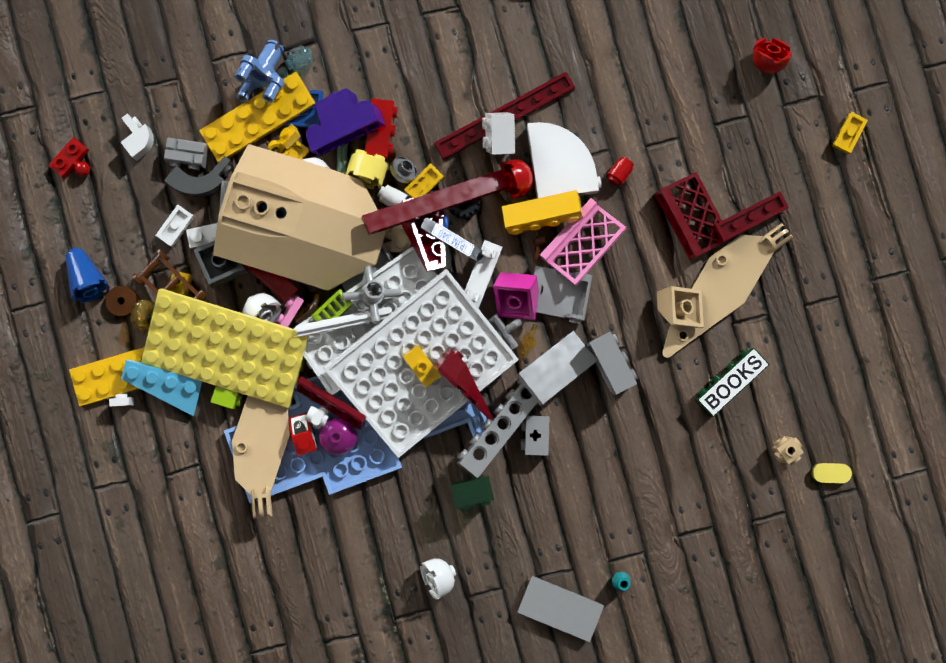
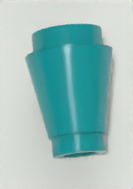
[612,572,631,591]

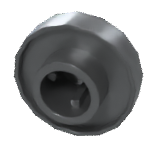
[390,156,417,184]

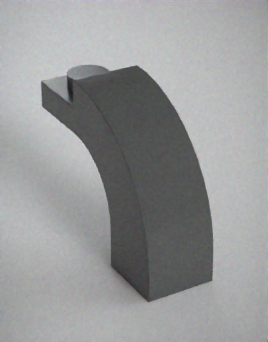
[164,156,234,197]

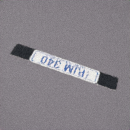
[421,217,484,263]

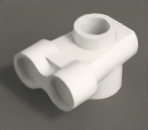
[305,406,329,429]

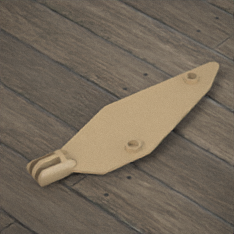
[662,223,793,358]
[232,396,290,519]

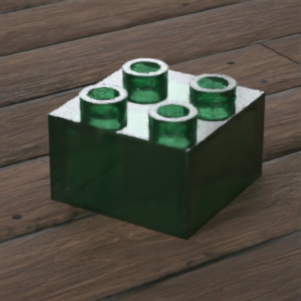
[450,474,494,511]

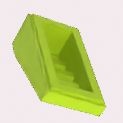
[312,289,354,321]

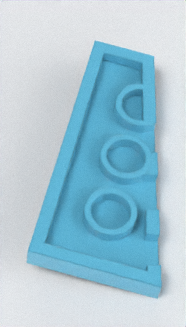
[121,359,202,416]

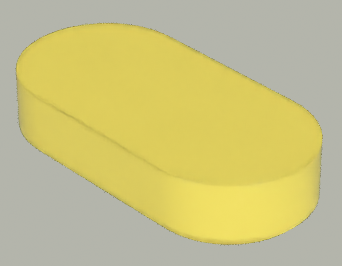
[812,463,852,483]

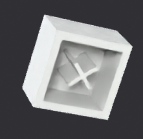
[482,112,515,154]

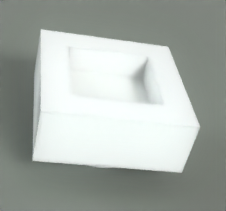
[109,394,134,406]

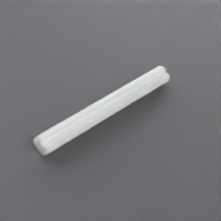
[296,307,392,337]

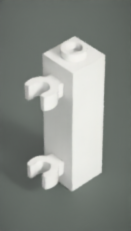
[465,240,502,309]

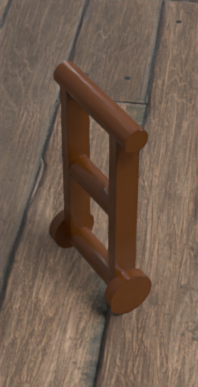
[132,248,207,300]

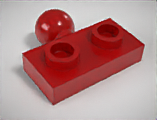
[49,137,90,179]

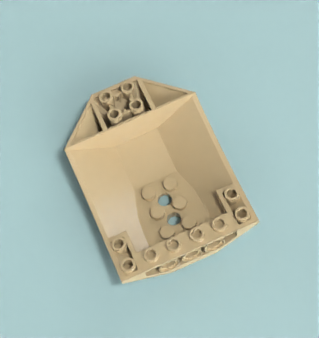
[213,144,387,291]

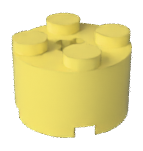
[346,149,388,189]

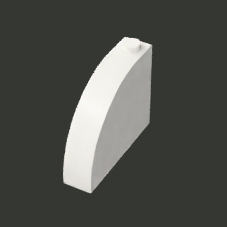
[527,122,601,199]

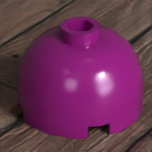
[319,417,358,456]

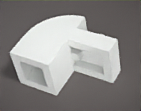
[121,114,154,161]

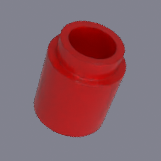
[607,157,634,186]

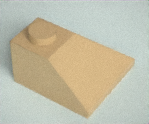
[657,286,704,328]

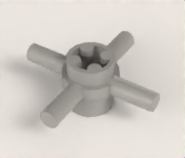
[342,266,402,324]

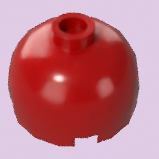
[752,38,792,74]
[500,159,534,199]

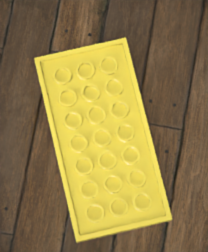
[141,288,309,408]

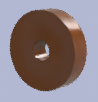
[106,286,138,317]

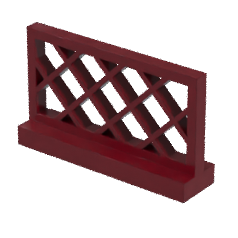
[655,172,732,261]

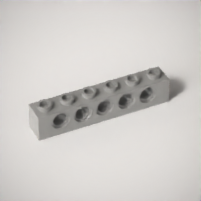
[457,379,537,479]

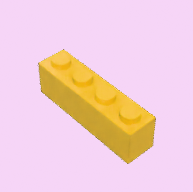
[502,190,583,235]

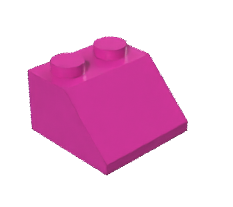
[493,272,539,320]

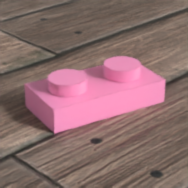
[275,295,304,327]

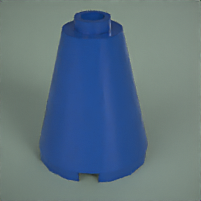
[65,248,110,303]

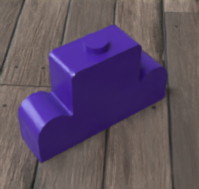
[306,88,385,156]

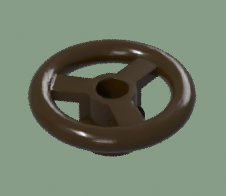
[293,291,319,325]

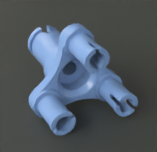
[234,40,285,103]

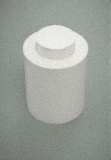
[377,185,408,206]

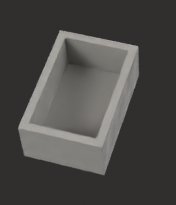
[586,332,638,395]

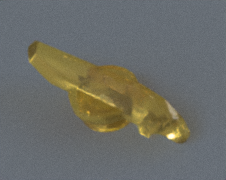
[522,324,537,360]

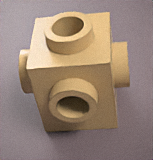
[772,436,804,465]

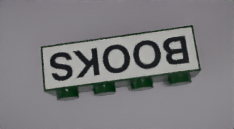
[694,348,770,417]

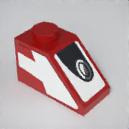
[289,412,319,456]

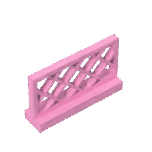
[540,198,627,286]

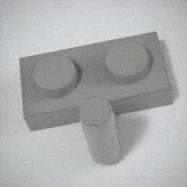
[488,314,525,350]

